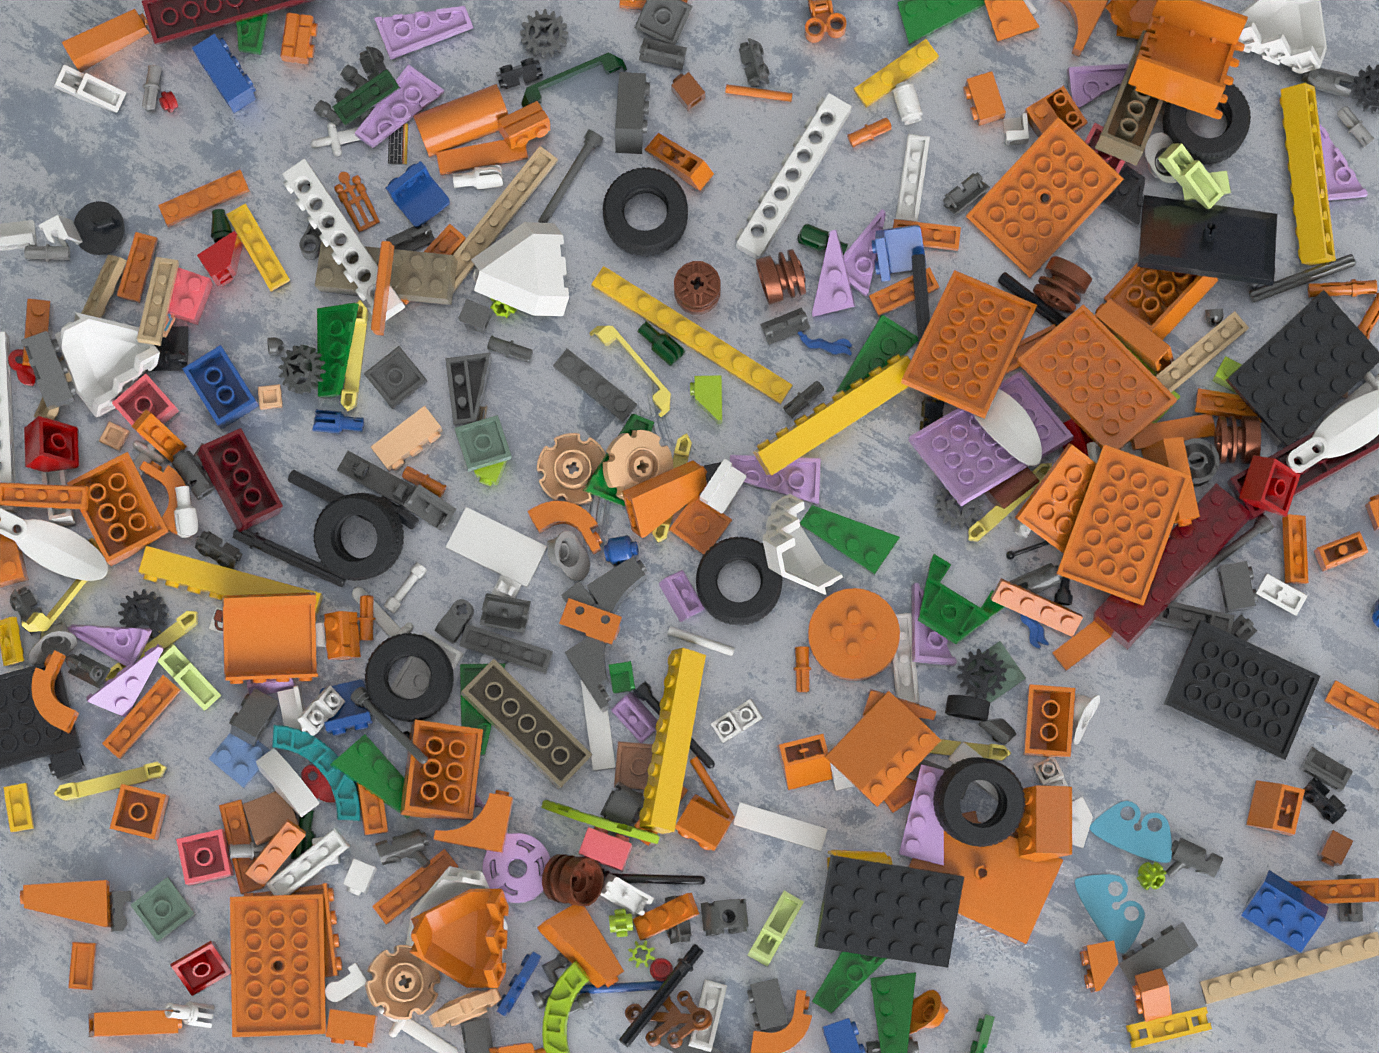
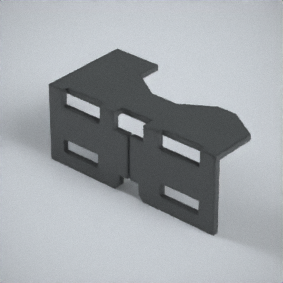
[110,891,131,932]

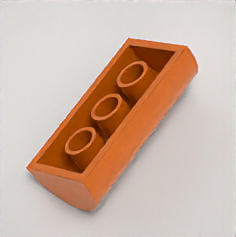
[413,84,509,157]

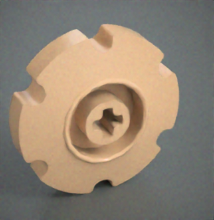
[603,430,673,500]
[537,433,606,506]
[365,945,440,1020]
[429,989,502,1028]

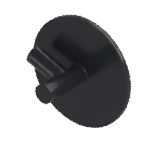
[74,201,125,255]

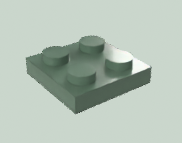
[454,415,512,472]
[967,641,1026,703]
[131,877,195,942]

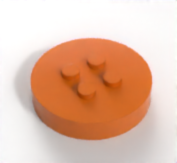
[808,588,900,681]

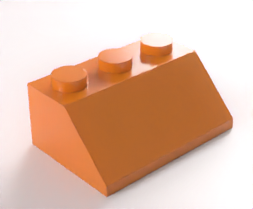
[1023,684,1076,757]
[1019,785,1072,862]

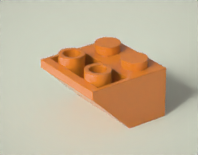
[1024,85,1088,138]
[777,734,832,790]
[1246,780,1305,836]
[675,794,735,851]
[1079,940,1119,993]

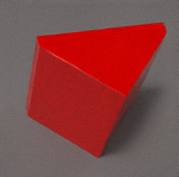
[170,941,231,996]

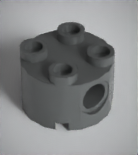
[1184,438,1220,487]
[600,781,644,835]
[701,899,749,936]

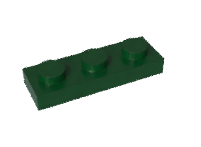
[332,69,400,126]

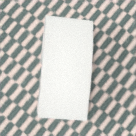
[297,685,345,736]
[711,699,764,743]
[1033,757,1075,801]

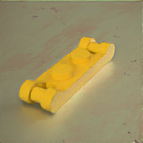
[1126,1006,1212,1048]

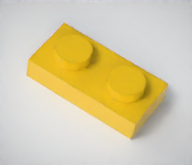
[0,617,24,666]
[3,783,35,833]

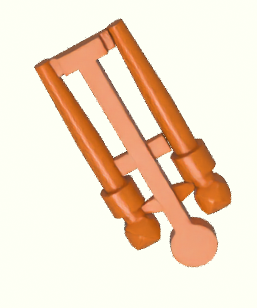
[334,172,380,232]

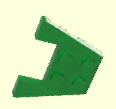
[918,554,1005,644]

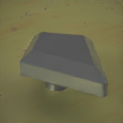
[978,718,1016,745]

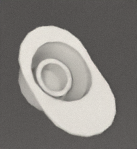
[1073,694,1100,745]

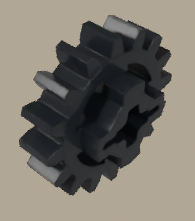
[1350,65,1379,114]
[118,589,169,638]
[957,649,1007,699]

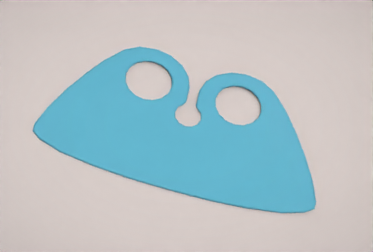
[1089,801,1172,863]
[1075,874,1145,954]

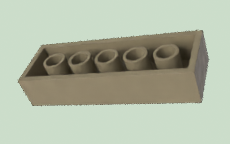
[1095,30,1164,166]
[315,242,458,305]
[460,659,593,790]

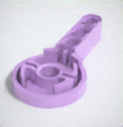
[470,794,550,903]

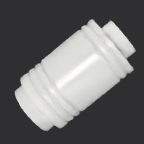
[893,81,923,125]

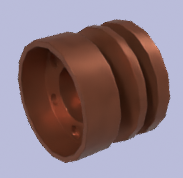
[756,249,806,305]
[1032,256,1092,314]
[674,261,721,315]
[1214,416,1261,464]
[542,854,604,906]

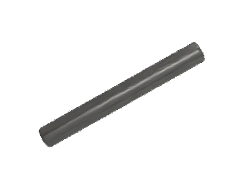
[1249,254,1356,302]

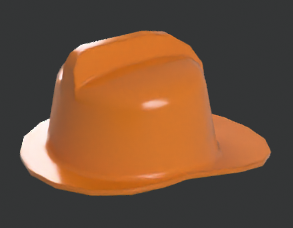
[909,990,949,1034]

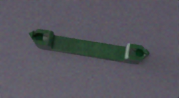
[521,52,627,107]

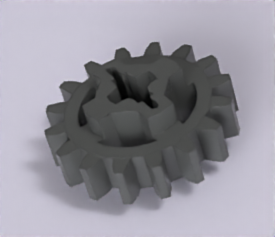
[520,9,569,59]
[278,345,325,394]
[935,487,985,530]

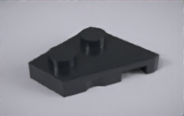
[1101,166,1145,227]

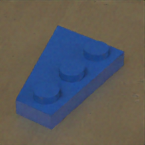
[496,952,542,1017]

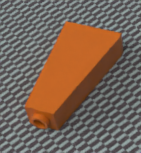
[62,9,149,73]
[1095,299,1174,375]
[1141,437,1200,527]
[622,460,707,538]
[20,880,111,928]
[537,905,624,989]
[88,1010,182,1037]

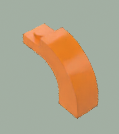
[139,461,191,537]
[527,501,603,555]
[31,650,79,734]
[750,990,812,1053]

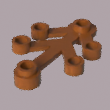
[625,990,713,1048]

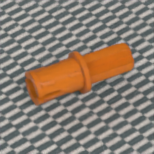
[847,118,892,148]
[402,466,447,498]
[357,595,376,640]
[793,646,811,693]

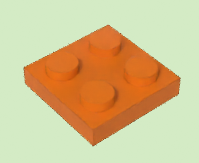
[669,495,732,555]

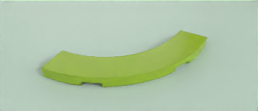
[541,800,660,844]
[542,961,590,1053]

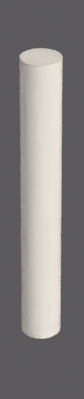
[667,626,735,656]

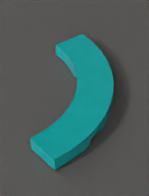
[272,725,361,821]

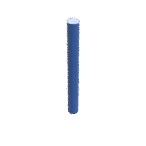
[579,981,664,994]

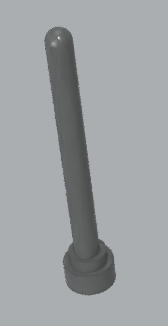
[538,129,603,223]
[1186,514,1274,588]
[350,687,428,764]

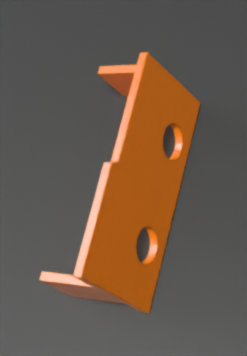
[559,598,622,645]

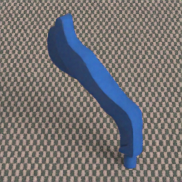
[798,331,852,356]
[1020,614,1049,648]

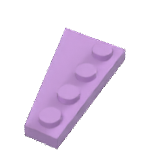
[374,6,473,60]
[355,64,444,148]
[730,455,821,505]
[899,764,944,866]

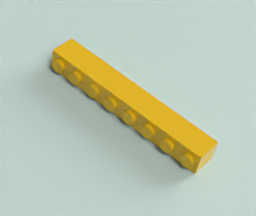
[1280,83,1336,266]
[753,354,911,476]
[138,546,323,622]
[639,648,706,834]

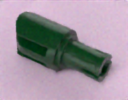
[797,224,848,255]
[637,321,685,366]
[290,810,316,860]

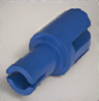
[312,409,364,434]

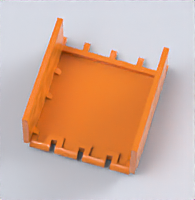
[1128,0,1248,119]

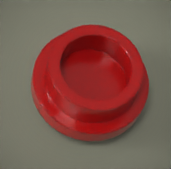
[159,91,178,113]
[650,958,673,982]

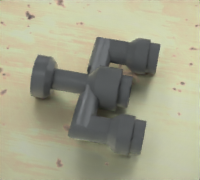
[314,64,374,126]
[531,953,594,1015]

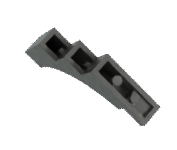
[565,556,647,713]

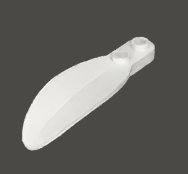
[973,389,1042,466]
[1286,389,1379,473]
[0,508,108,581]

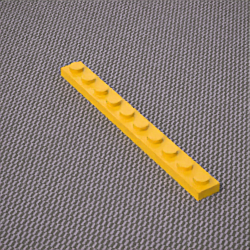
[591,266,793,405]

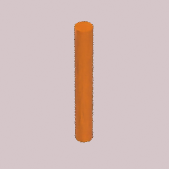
[725,84,793,102]
[690,756,734,815]

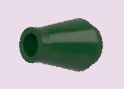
[211,209,232,243]

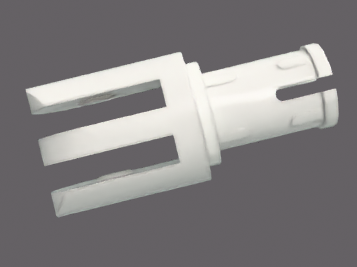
[453,165,503,189]
[174,486,198,538]
[164,1002,215,1028]

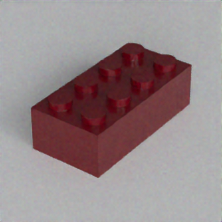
[197,428,283,533]

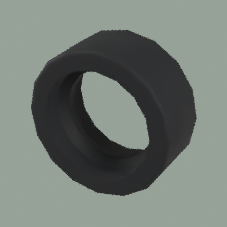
[945,695,990,721]

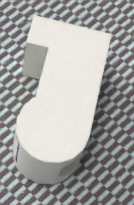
[325,963,368,1002]

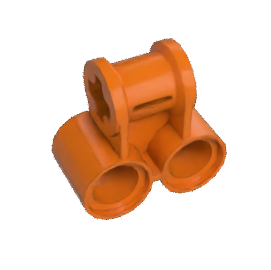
[804,0,847,43]

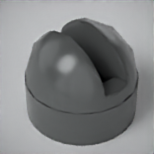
[1205,308,1224,325]
[267,337,284,356]

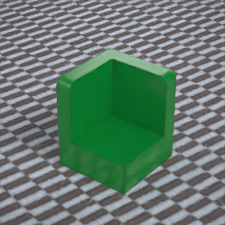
[609,661,636,694]

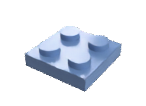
[209,733,271,788]

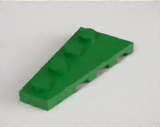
[237,13,269,55]
[870,972,916,1053]

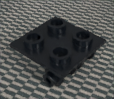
[146,326,188,371]

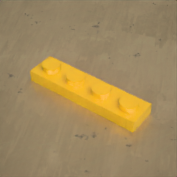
[853,39,939,108]
[226,203,290,291]

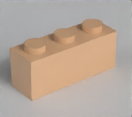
[371,406,443,471]

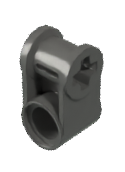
[299,222,334,260]
[435,599,474,644]

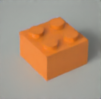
[109,784,169,840]

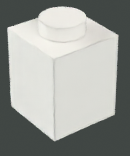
[343,859,377,896]

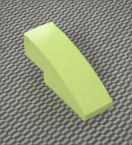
[1158,143,1224,209]
[158,643,221,711]
[747,891,804,967]

